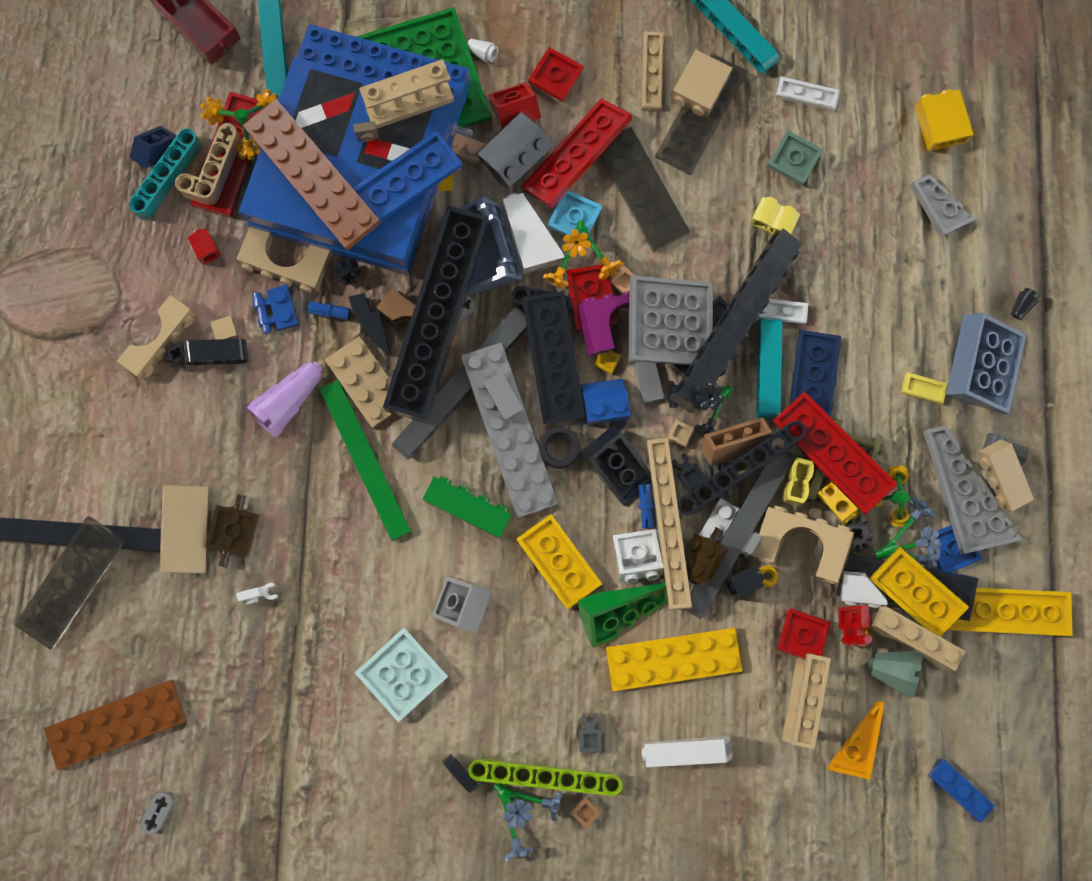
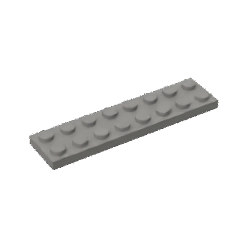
[461,343,558,518]

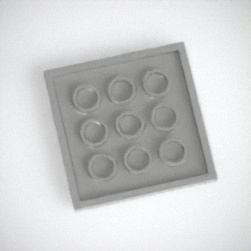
[629,275,713,366]

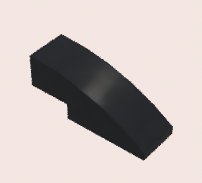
[348,292,391,356]

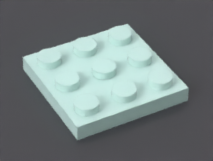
[355,628,448,722]

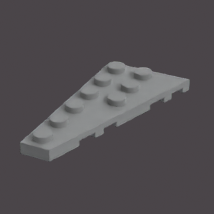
[923,425,1023,555]

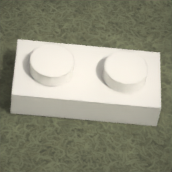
[699,498,739,544]

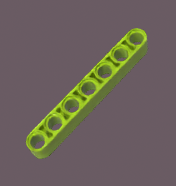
[469,758,623,796]

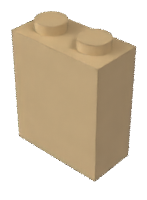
[671,50,732,117]

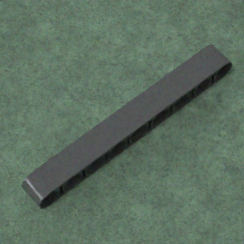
[392,307,527,460]
[684,445,796,620]

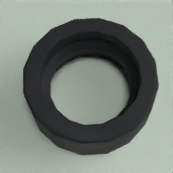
[539,427,580,469]

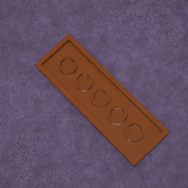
[44,680,187,770]

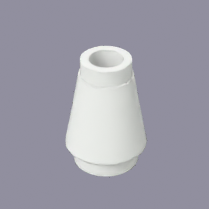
[467,38,498,63]

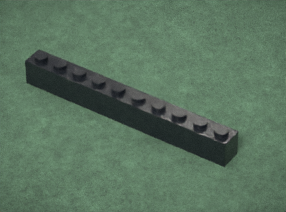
[670,228,802,413]

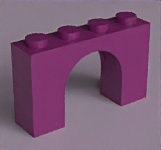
[577,291,630,356]

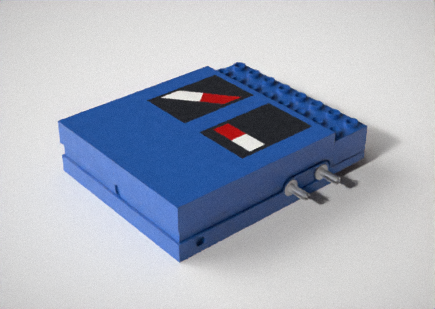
[238,24,473,275]

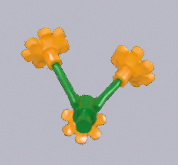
[200,89,279,160]
[542,220,623,290]

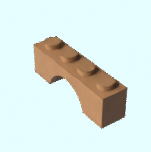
[376,288,459,359]

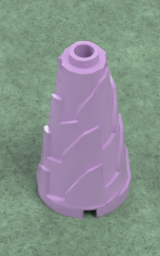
[245,361,323,438]

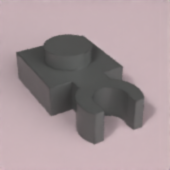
[579,713,602,752]

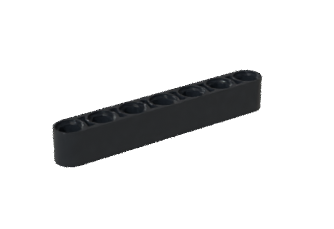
[678,421,806,516]

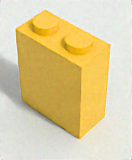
[915,89,974,151]

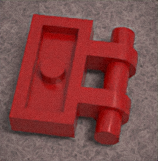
[838,605,872,647]

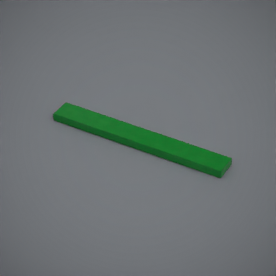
[319,380,411,541]

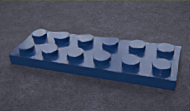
[353,131,463,222]

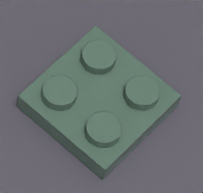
[767,130,823,186]

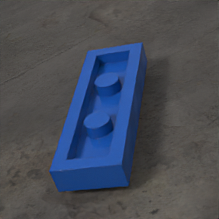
[928,759,995,823]

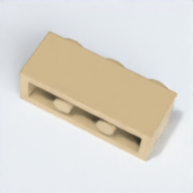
[978,440,1034,512]

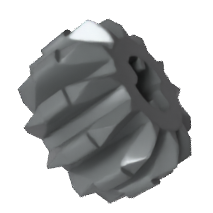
[840,517,874,553]

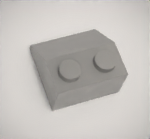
[431,576,492,634]

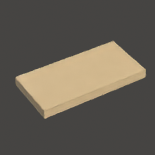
[160,485,208,573]

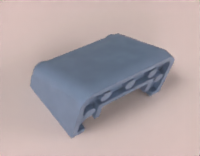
[440,197,523,295]

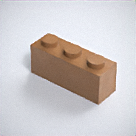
[702,417,772,467]

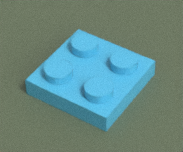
[547,190,602,235]

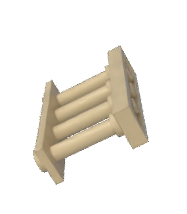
[359,59,454,129]
[782,653,831,749]

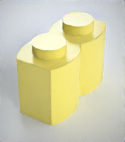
[750,197,800,235]
[782,458,814,506]

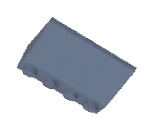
[946,313,1026,414]

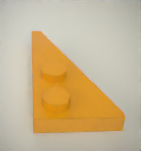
[827,701,885,780]

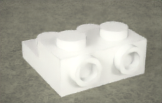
[613,529,663,584]

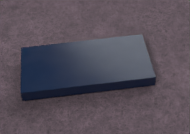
[789,330,841,417]

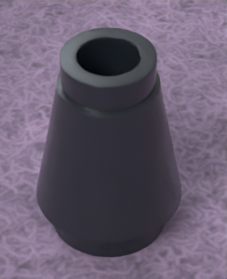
[1010,288,1040,320]

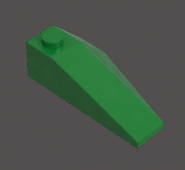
[578,583,668,648]

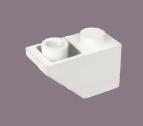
[840,571,887,608]

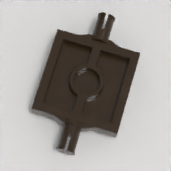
[205,494,260,568]
[684,527,729,589]

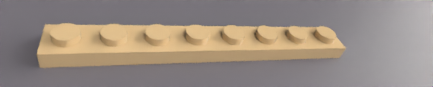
[646,438,692,611]

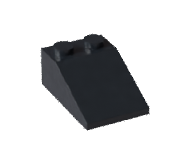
[580,426,652,506]

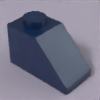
[129,126,176,168]

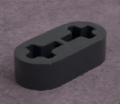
[442,754,479,793]

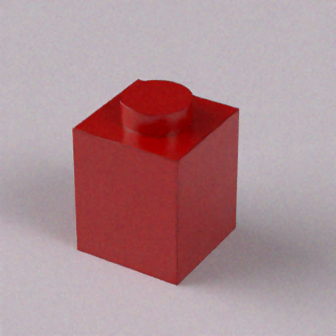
[187,228,222,265]

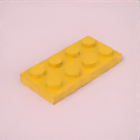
[516,514,602,610]
[870,546,969,637]

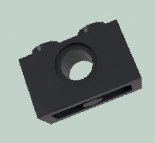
[724,566,764,599]

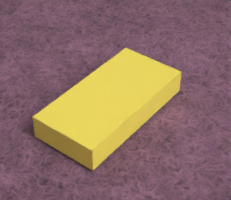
[900,372,948,405]

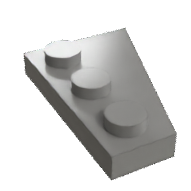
[910,174,977,237]

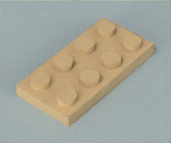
[325,336,394,429]

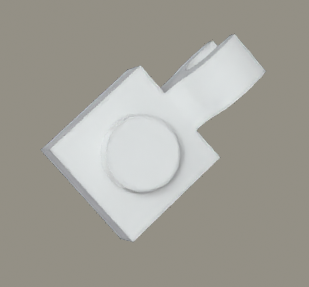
[236,583,279,605]

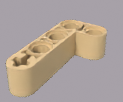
[175,123,241,205]

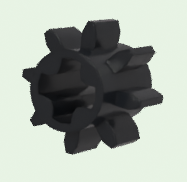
[334,258,361,286]
[165,343,186,369]

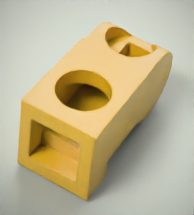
[817,482,859,526]

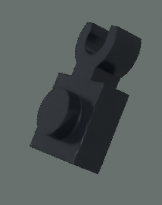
[672,453,708,492]

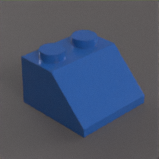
[581,378,631,426]

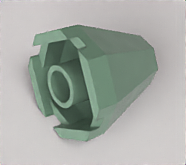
[867,651,923,697]

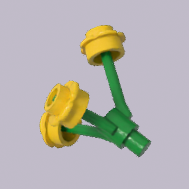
[872,465,911,527]

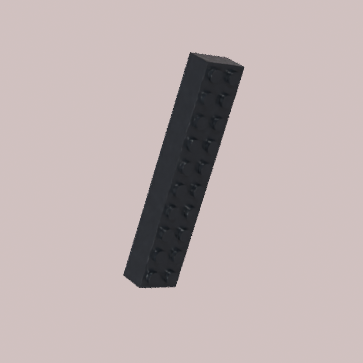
[383,205,489,424]

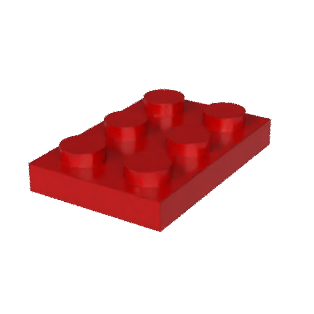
[566,264,618,332]

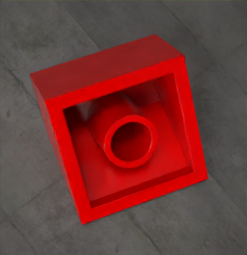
[488,82,542,129]

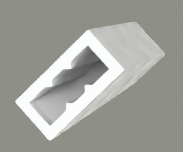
[503,193,564,275]
[642,735,733,767]

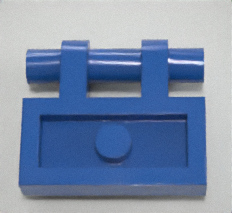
[253,284,299,334]

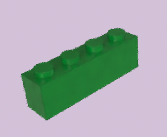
[422,475,512,539]

